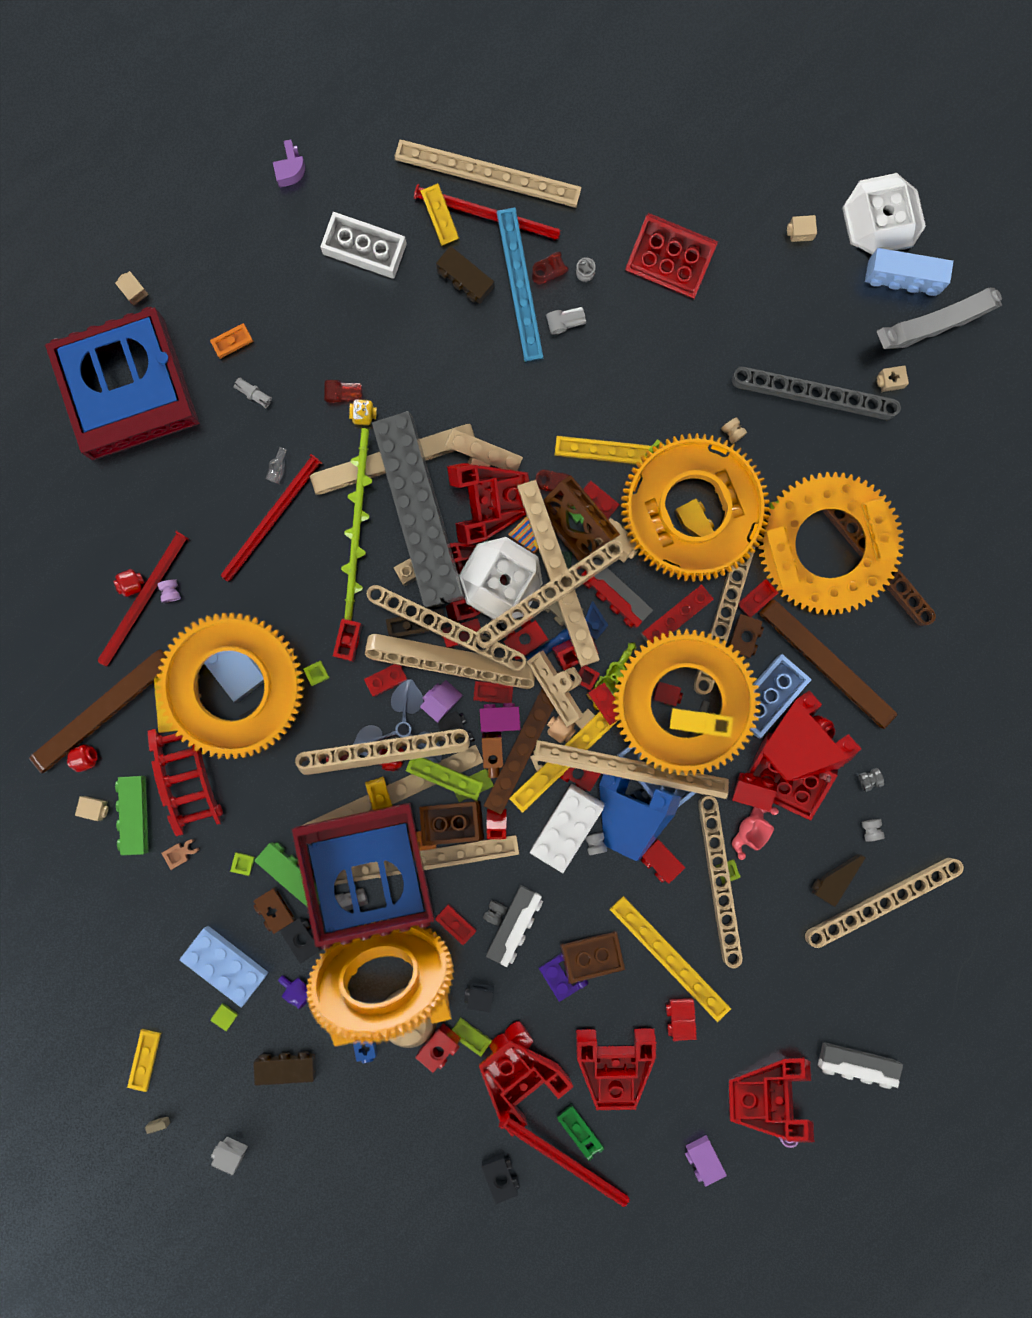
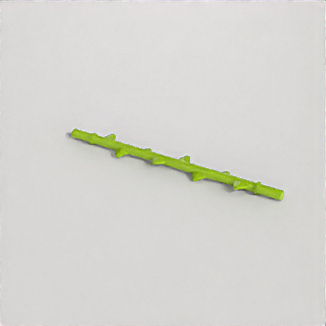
[341,428,372,620]

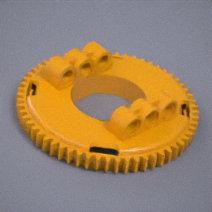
[621,433,770,582]

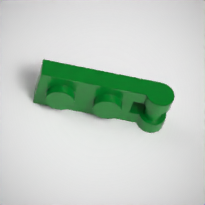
[556,1104,605,1161]

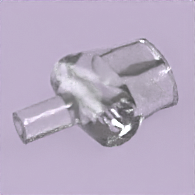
[265,447,287,484]

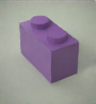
[420,680,463,722]
[685,1135,727,1186]

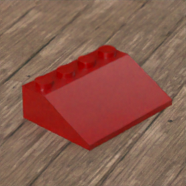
[625,213,718,298]
[748,732,838,821]

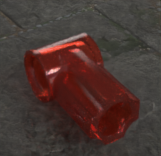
[324,380,362,403]

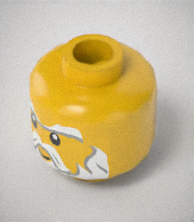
[349,399,377,425]

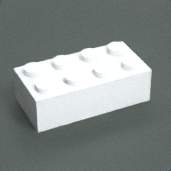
[320,212,407,279]
[530,783,605,873]

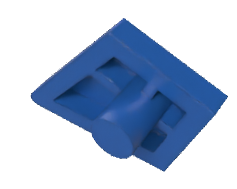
[585,602,608,640]

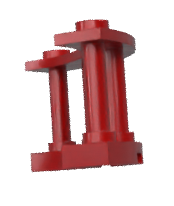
[148,729,223,836]

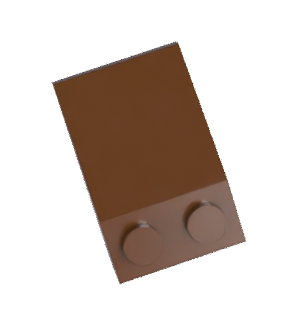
[419,801,484,846]

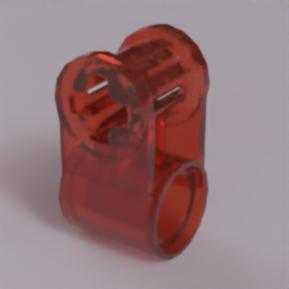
[531,252,569,284]
[535,470,570,496]

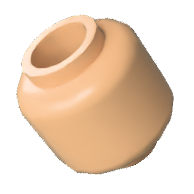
[547,715,576,743]

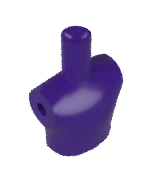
[278,975,308,1009]

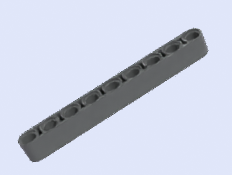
[732,367,901,420]

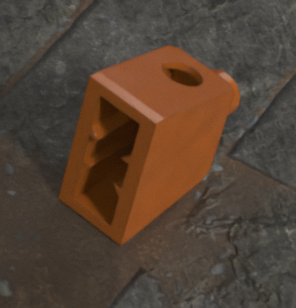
[482,732,503,778]

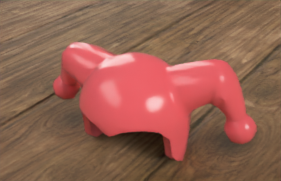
[732,807,779,860]

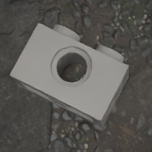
[211,1137,248,1175]

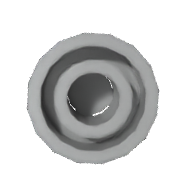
[576,257,596,282]
[862,819,885,841]
[585,832,607,855]

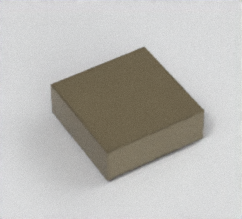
[145,1117,170,1134]

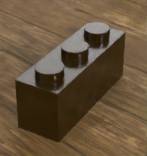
[436,246,495,304]
[386,609,447,638]
[254,1051,316,1086]

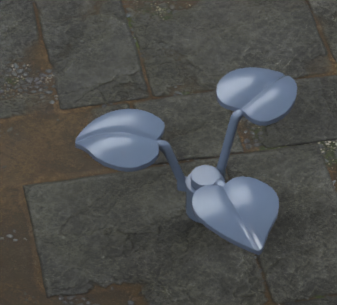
[353,679,442,763]

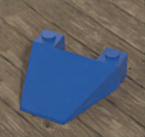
[599,774,682,861]

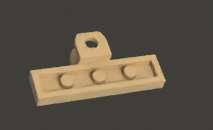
[445,428,523,471]
[527,651,584,727]

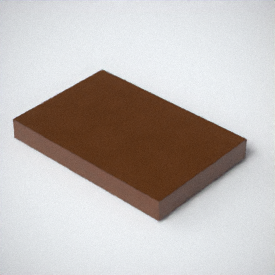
[560,931,625,984]

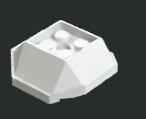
[842,173,926,255]
[459,537,542,623]

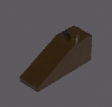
[812,854,866,907]

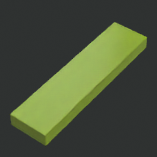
[406,758,484,801]

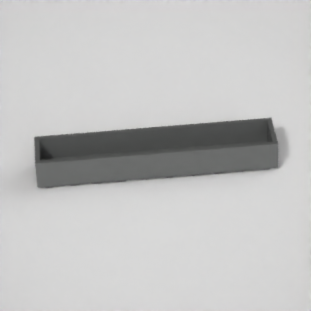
[372,411,465,609]

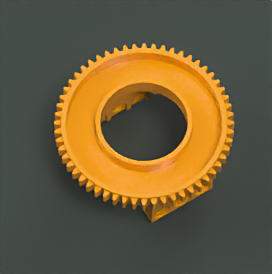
[758,472,904,615]
[156,613,304,759]
[613,629,760,776]
[306,919,453,1046]

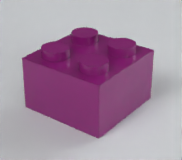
[480,703,520,732]

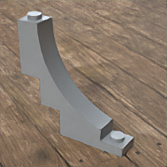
[877,288,1002,349]

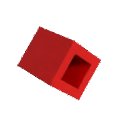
[574,665,600,691]
[652,682,683,707]
[487,809,506,839]

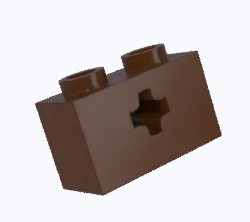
[253,887,296,934]

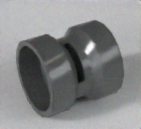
[858,768,884,792]
[483,900,508,926]

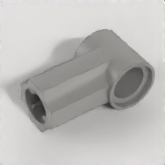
[546,307,586,334]
[335,888,369,912]

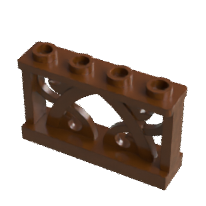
[543,475,620,562]

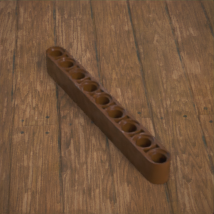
[822,509,936,626]
[759,599,898,730]
[29,649,167,774]

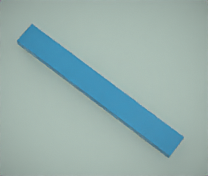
[497,208,543,362]

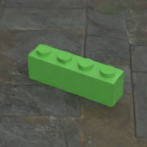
[115,776,148,855]
[254,842,320,906]

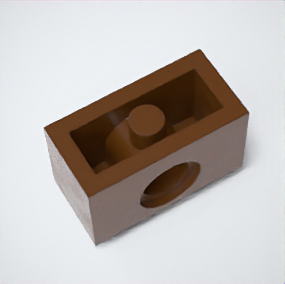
[727,614,764,659]

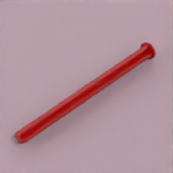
[414,184,560,239]
[221,454,323,582]
[98,531,189,666]
[499,1114,630,1207]

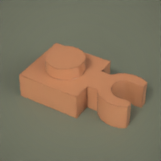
[162,839,199,870]

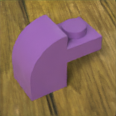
[273,140,305,187]

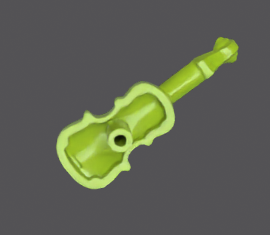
[594,642,636,697]

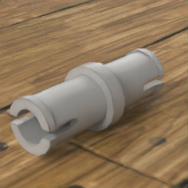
[234,378,272,408]

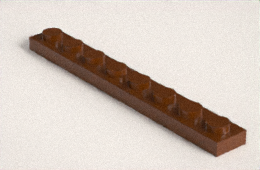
[484,671,560,815]

